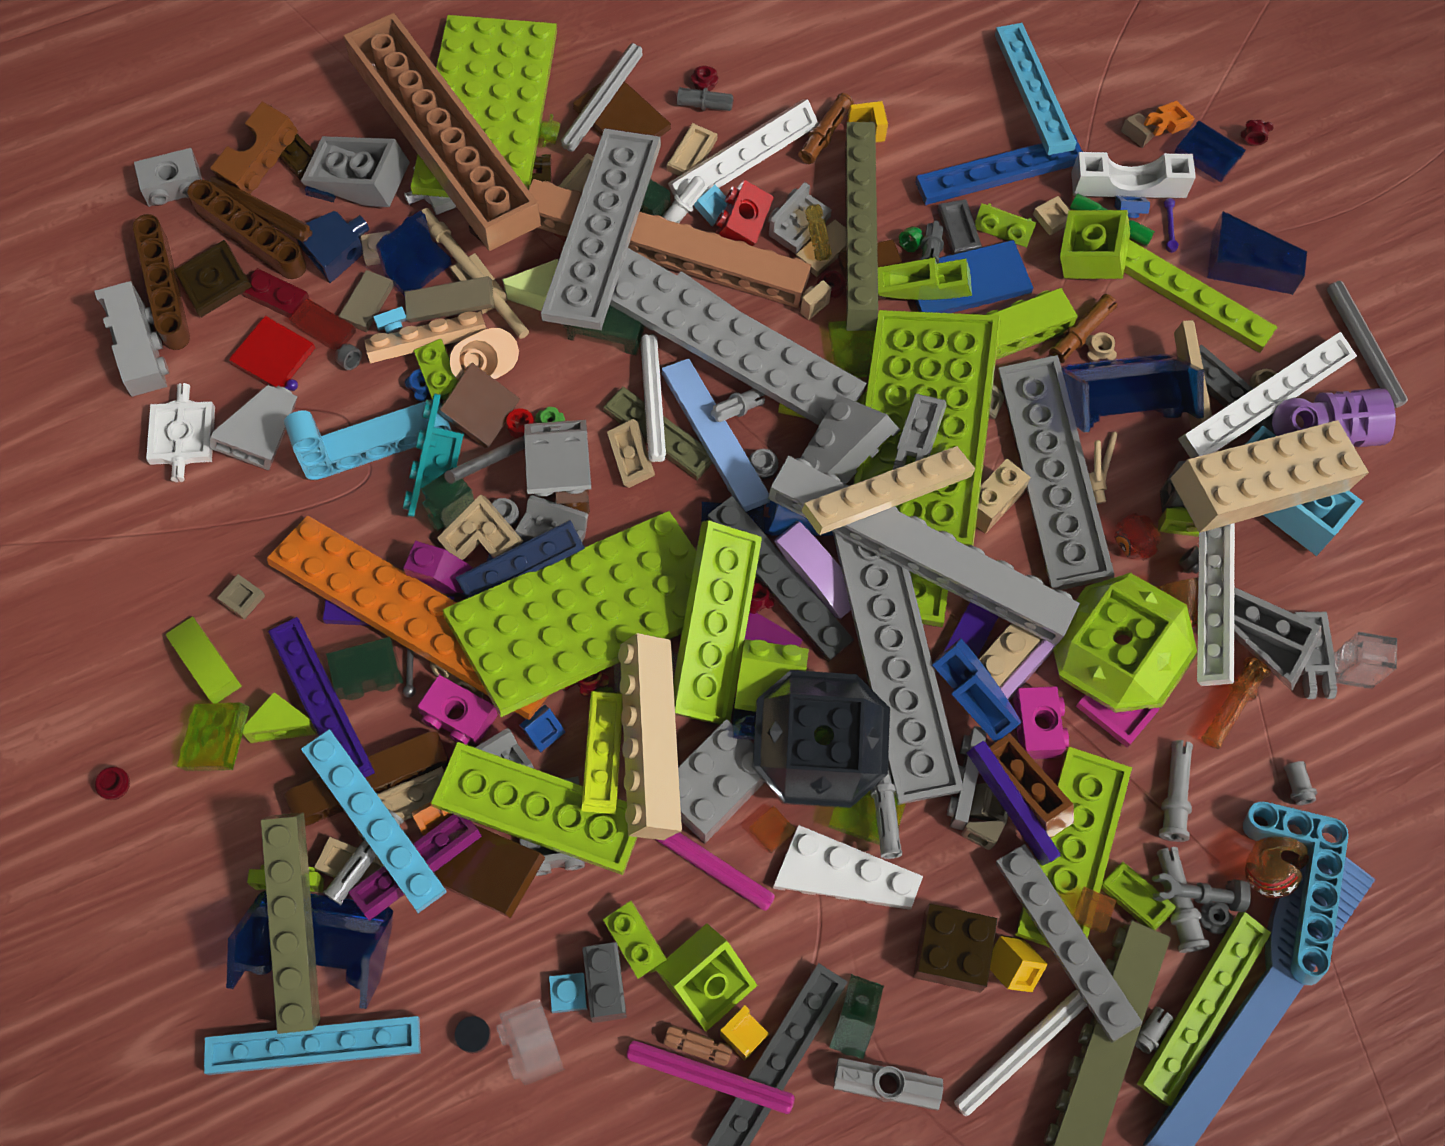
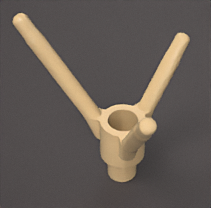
[1089,432,1117,504]

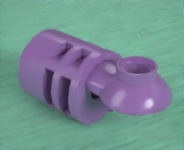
[1272,388,1396,447]

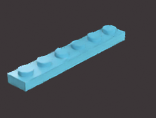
[995,23,1076,155]
[301,729,447,913]
[204,1016,421,1075]

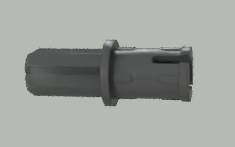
[677,87,734,111]
[920,221,944,263]

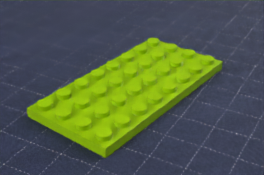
[411,15,557,198]
[854,310,1000,546]
[442,511,697,717]

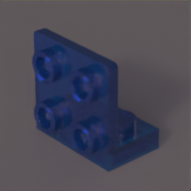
[376,211,452,296]

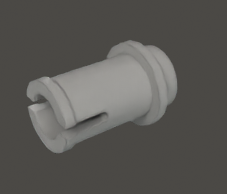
[1284,761,1317,806]
[1135,1007,1174,1054]

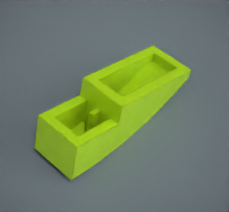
[878,258,972,300]
[165,616,242,705]

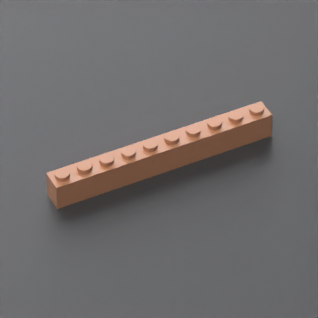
[529,179,812,308]

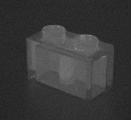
[1334,632,1397,689]
[496,998,565,1085]

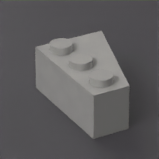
[801,394,900,484]

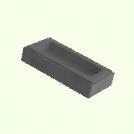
[937,199,982,255]

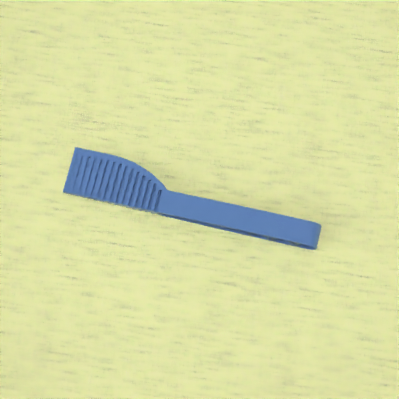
[1143,853,1375,1146]

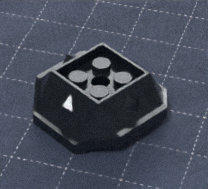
[752,670,890,808]

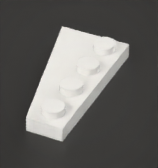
[773,825,923,910]

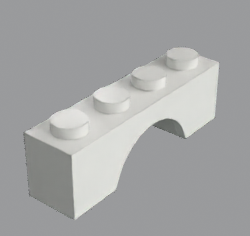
[1071,152,1196,198]

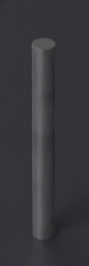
[445,436,525,483]

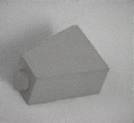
[209,385,297,470]

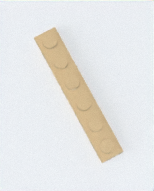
[802,446,975,535]

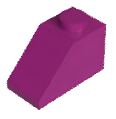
[403,540,474,600]

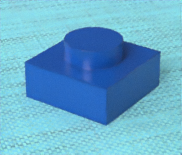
[1114,196,1150,218]
[519,705,566,753]

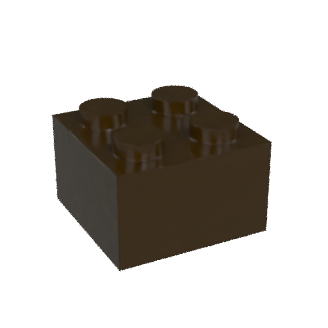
[913,904,998,993]

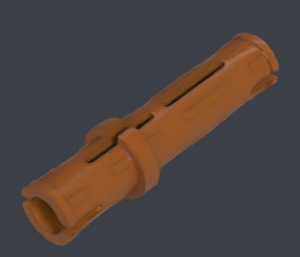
[798,93,854,164]
[1049,294,1117,364]

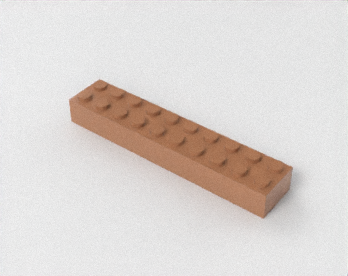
[343,13,541,251]

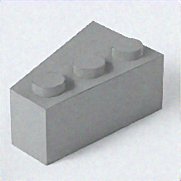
[94,281,169,397]
[1234,587,1322,691]

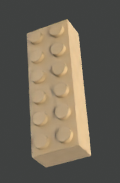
[1170,420,1369,533]

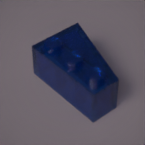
[1207,211,1307,295]

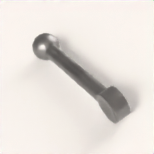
[403,648,416,698]

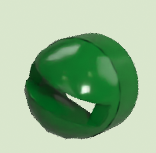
[899,226,924,252]

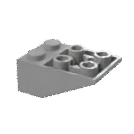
[524,420,591,496]

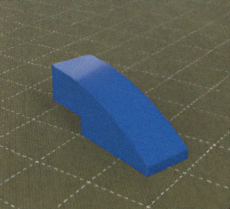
[932,638,1021,743]

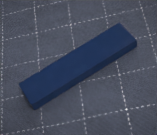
[456,520,585,599]

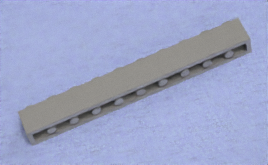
[768,456,1080,645]

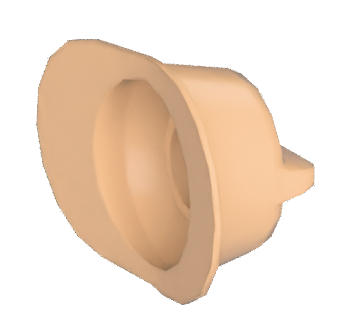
[449,328,519,380]

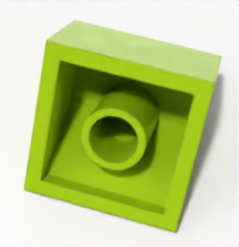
[734,639,809,711]
[655,923,758,1032]

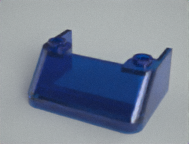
[1061,354,1204,432]
[226,890,393,1009]

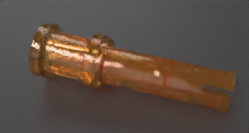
[1201,657,1272,749]

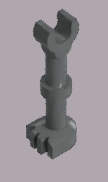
[1152,873,1251,912]

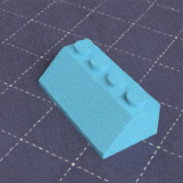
[1246,426,1364,556]

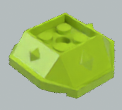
[1053,573,1197,713]

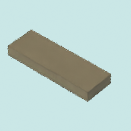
[405,276,494,323]

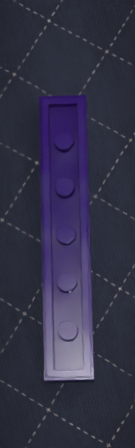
[268,617,375,778]

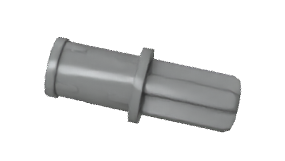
[711,388,765,422]

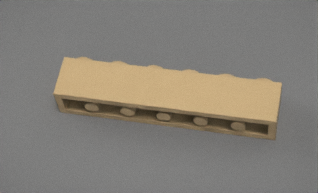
[618,633,682,840]

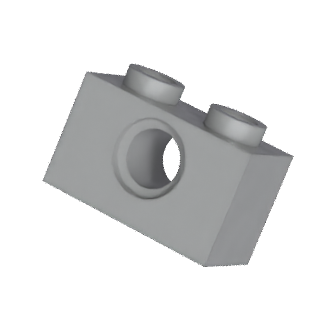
[134,148,202,206]

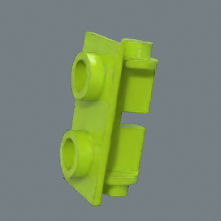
[974,203,1036,248]
[414,339,458,400]
[603,901,667,979]

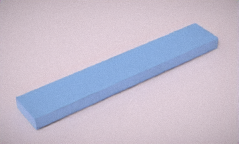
[662,358,770,512]

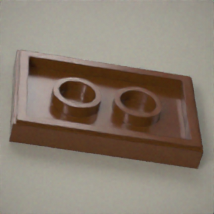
[573,80,671,137]
[434,824,545,918]

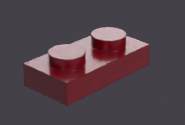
[242,268,309,320]

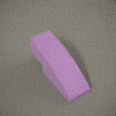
[774,521,851,619]

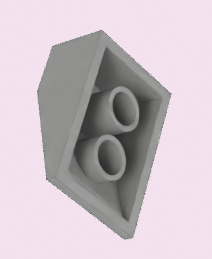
[301,136,410,207]

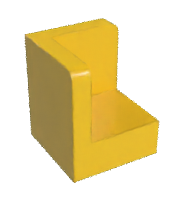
[847,101,888,142]
[990,936,1048,992]
[720,1005,769,1061]

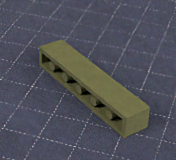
[261,812,321,1034]

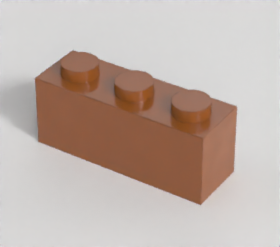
[989,733,1074,839]

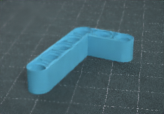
[284,400,451,480]
[1243,802,1348,985]

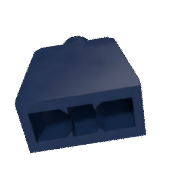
[296,211,370,283]

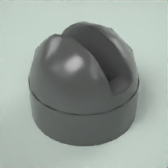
[335,344,362,370]

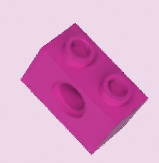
[418,675,498,747]
[1013,686,1069,759]

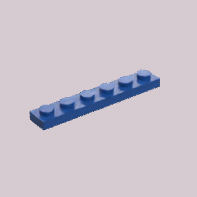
[915,135,1083,205]

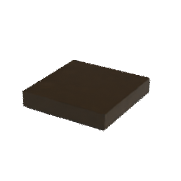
[174,240,252,318]

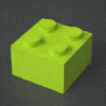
[1060,210,1130,279]

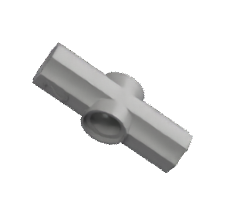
[833,1058,943,1111]

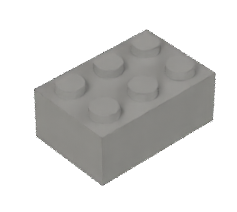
[678,719,765,844]

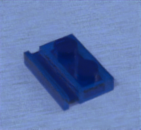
[1174,121,1246,182]

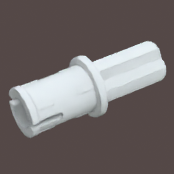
[662,176,708,223]

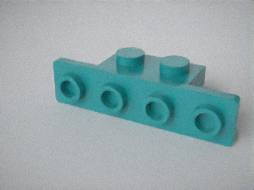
[402,394,464,518]

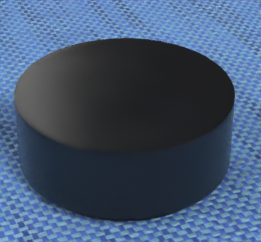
[455,1016,491,1054]

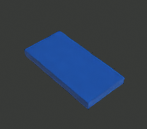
[915,240,1033,313]

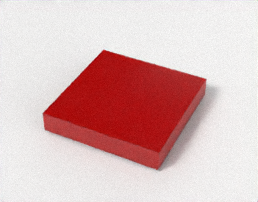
[229,315,316,387]

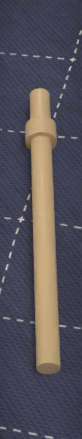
[419,208,529,339]

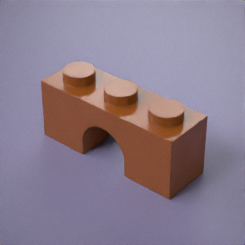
[210,101,298,194]

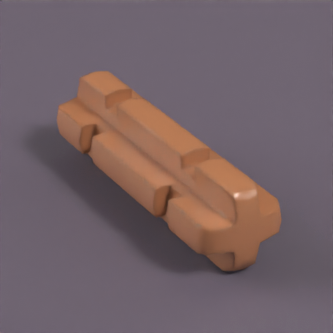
[664,1025,732,1066]

